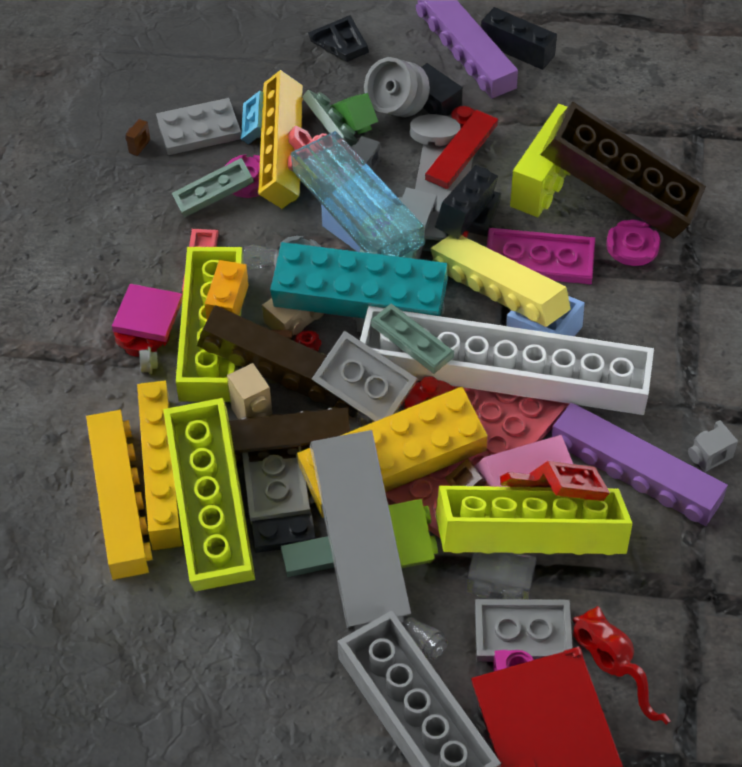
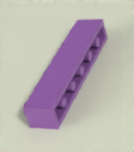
[416,0,518,99]
[552,402,728,526]

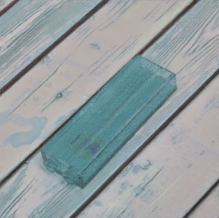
[291,131,425,257]

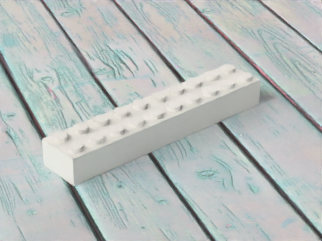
[360,306,654,415]

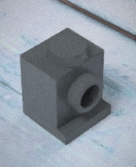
[344,136,380,180]

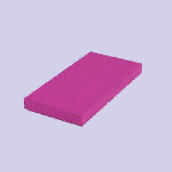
[486,228,595,284]

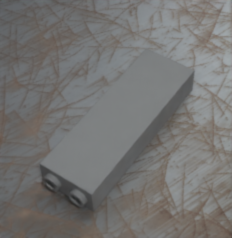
[310,430,411,631]

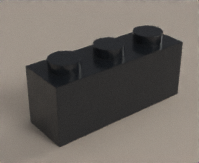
[481,7,557,70]
[435,165,499,239]

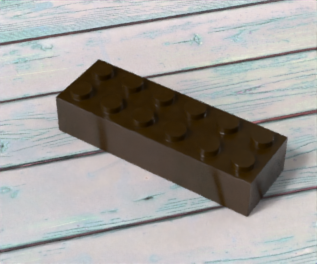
[540,102,706,239]

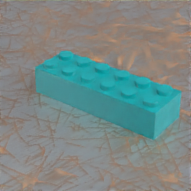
[270,242,448,319]

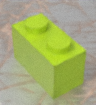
[388,499,438,568]

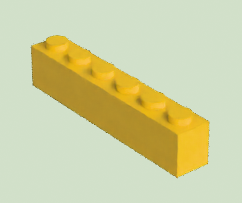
[258,70,303,209]
[137,380,183,550]
[86,409,153,580]

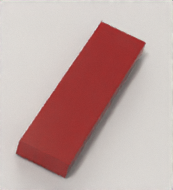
[425,110,498,189]

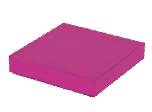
[112,284,183,342]

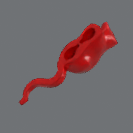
[572,606,671,725]

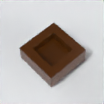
[125,119,151,156]
[445,458,487,486]

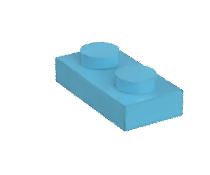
[241,91,263,144]

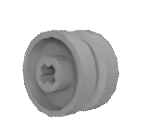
[364,57,430,118]

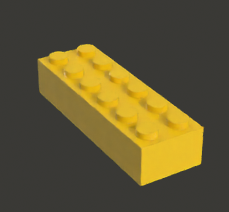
[297,387,488,518]

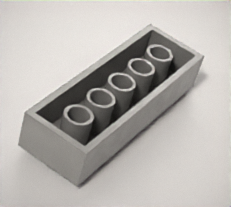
[338,611,501,767]

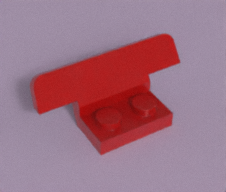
[500,461,610,501]

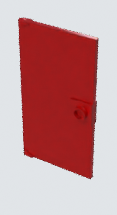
[471,647,623,767]

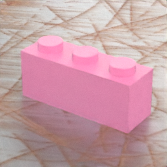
[475,435,573,487]

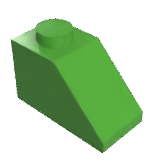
[330,93,378,134]

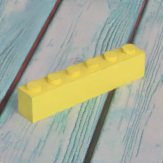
[431,235,571,327]

